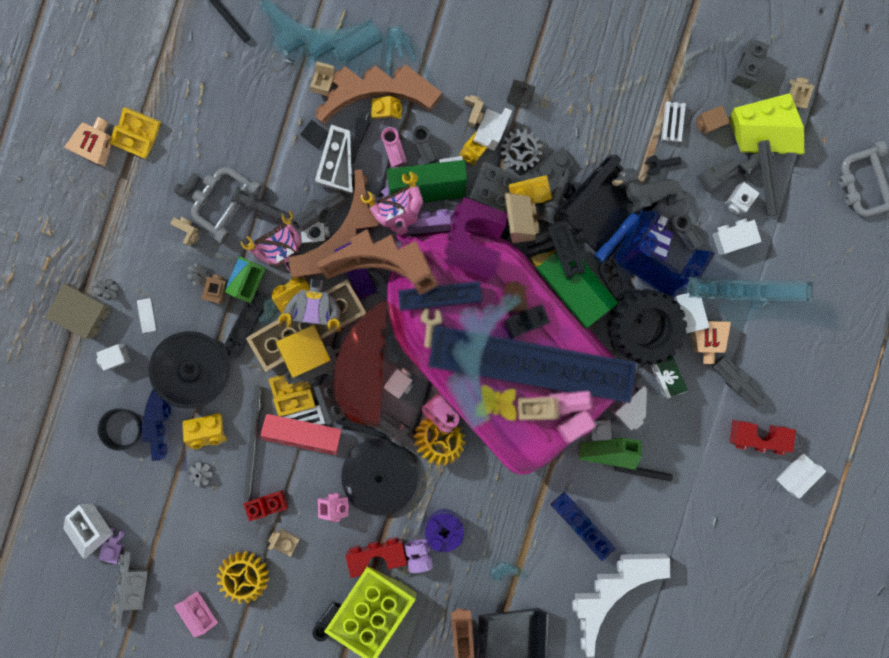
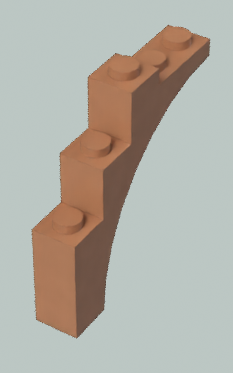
[315,64,442,125]
[288,169,379,279]
[317,230,438,295]
[451,609,474,658]

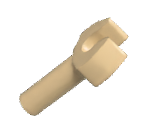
[421,309,442,348]

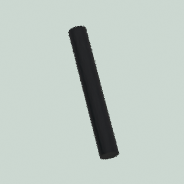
[209,0,250,43]
[615,466,673,482]

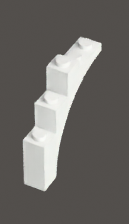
[572,554,670,657]

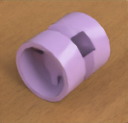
[404,539,433,573]

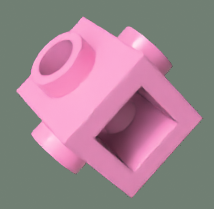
[318,493,349,522]

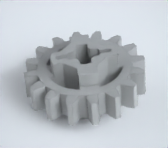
[501,129,542,172]

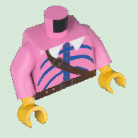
[361,172,423,235]
[241,211,302,271]

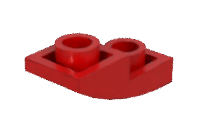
[243,490,289,521]

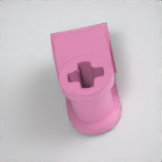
[422,394,459,433]

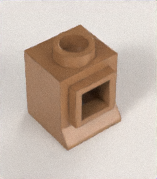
[201,274,228,304]

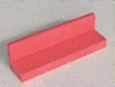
[260,414,341,456]

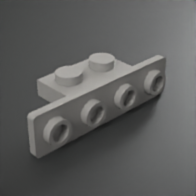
[110,548,148,629]

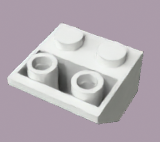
[63,504,113,559]

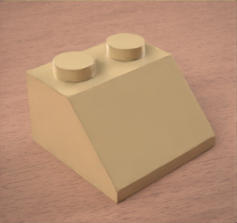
[505,193,539,243]

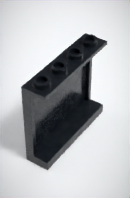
[558,154,661,261]
[477,608,550,658]

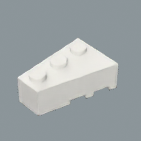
[314,125,353,195]

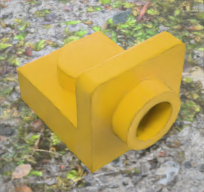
[459,131,487,166]

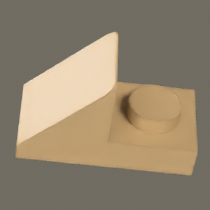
[518,397,559,420]

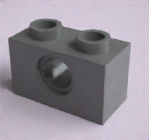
[731,39,770,88]

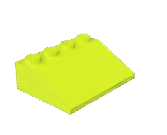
[324,566,417,658]

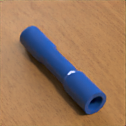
[594,213,641,263]

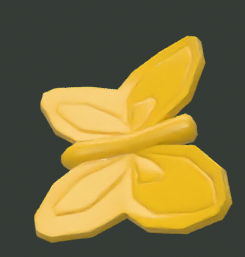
[475,385,517,420]

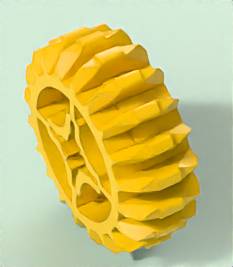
[414,417,466,466]
[216,551,269,604]

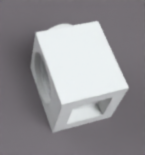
[301,222,330,244]
[96,344,132,371]

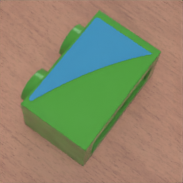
[224,256,266,303]

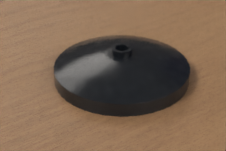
[149,331,229,409]
[341,438,418,515]

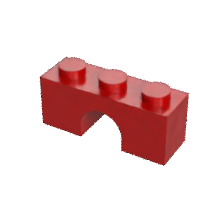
[729,420,796,455]
[345,537,408,578]

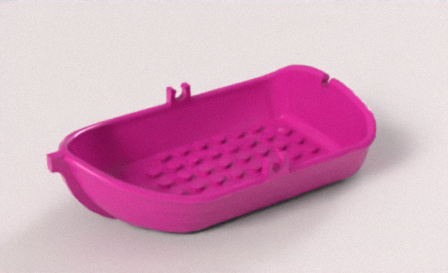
[387,231,615,475]

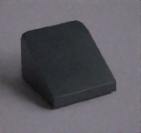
[300,120,328,148]

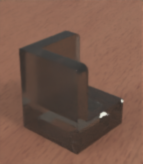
[507,80,536,109]

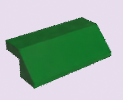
[386,159,467,203]
[536,253,618,329]

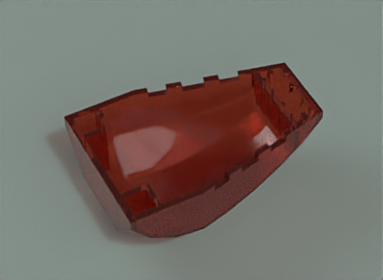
[334,300,387,427]

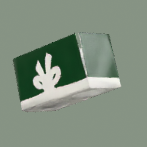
[650,356,688,399]

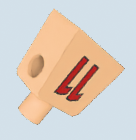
[64,117,111,167]
[690,321,731,364]

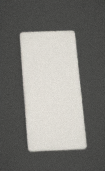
[137,298,156,333]

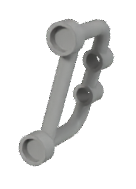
[838,141,889,217]
[191,167,262,244]

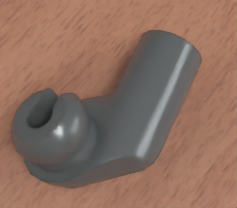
[174,173,200,197]

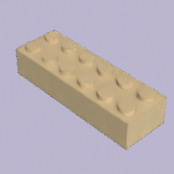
[246,279,368,372]

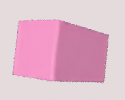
[556,410,596,443]

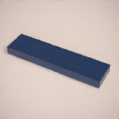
[398,281,482,312]

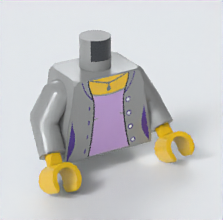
[278,279,341,332]

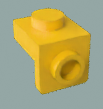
[371,96,402,119]

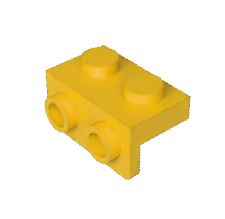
[508,175,552,203]
[271,277,310,314]
[183,413,227,449]

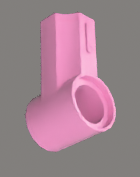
[381,127,407,168]
[549,391,593,415]

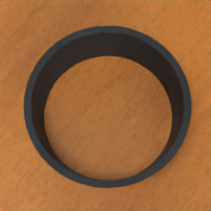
[98,408,142,451]

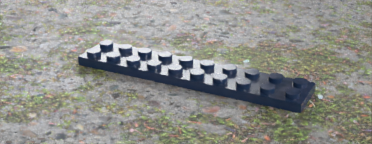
[428,325,637,403]

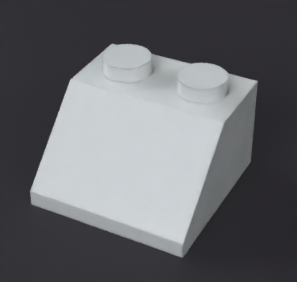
[608,384,647,430]

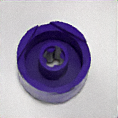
[425,509,464,552]

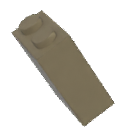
[45,283,111,339]

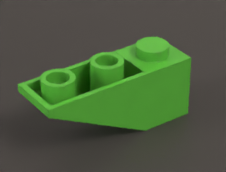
[579,437,642,470]

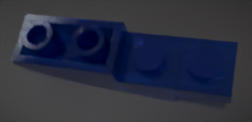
[142,389,171,461]
[550,491,616,561]

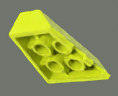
[729,93,804,155]

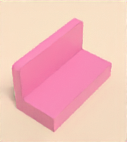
[174,591,218,638]

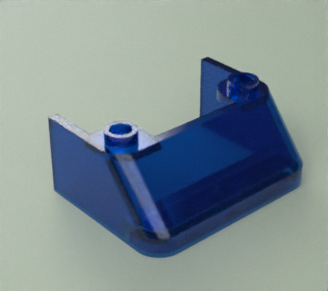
[615,211,715,297]

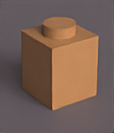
[696,105,730,136]

